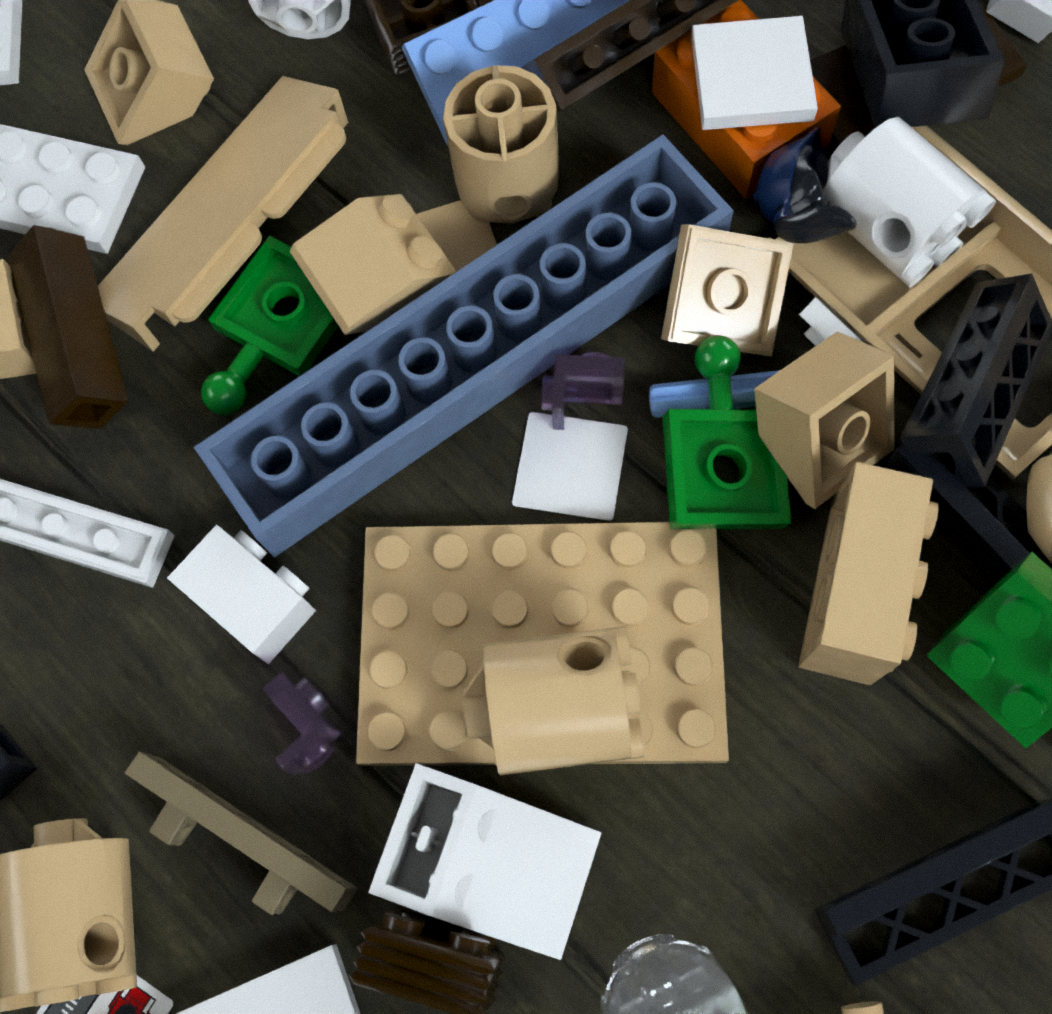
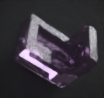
[542,352,625,430]
[263,672,342,775]

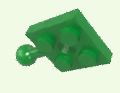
[201,235,339,415]
[663,335,791,529]

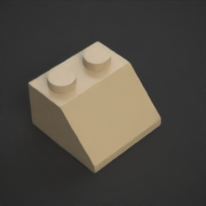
[84,0,214,145]
[290,194,457,335]
[754,331,894,509]

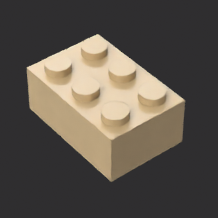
[798,462,938,685]

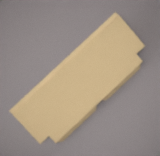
[98,76,349,352]

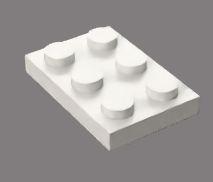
[0,124,145,254]

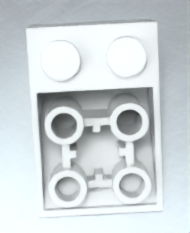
[368,763,601,960]

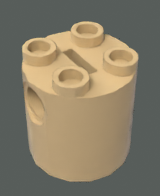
[443,65,559,223]
[463,626,644,775]
[0,818,137,1012]

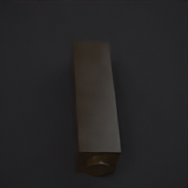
[8,225,129,429]

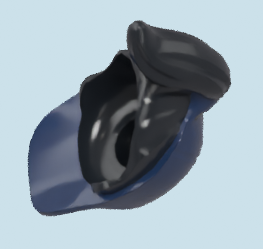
[753,127,857,243]

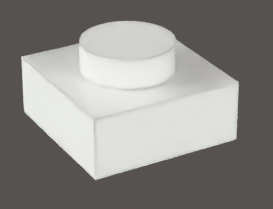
[799,297,863,346]

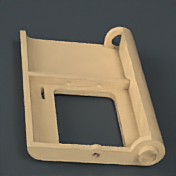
[768,126,1052,480]

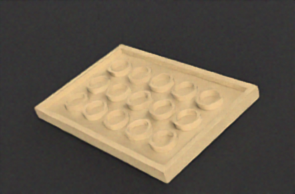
[356,522,729,766]

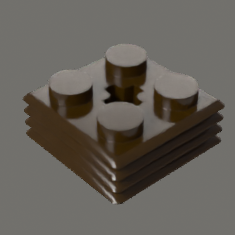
[363,0,480,75]
[349,910,506,1014]

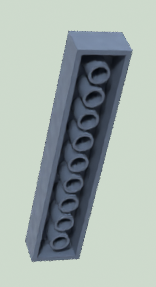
[194,134,733,558]

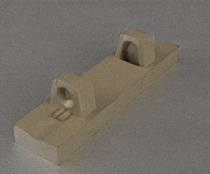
[125,751,358,915]

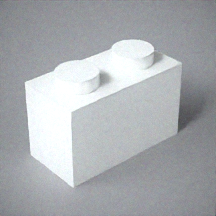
[167,524,316,664]

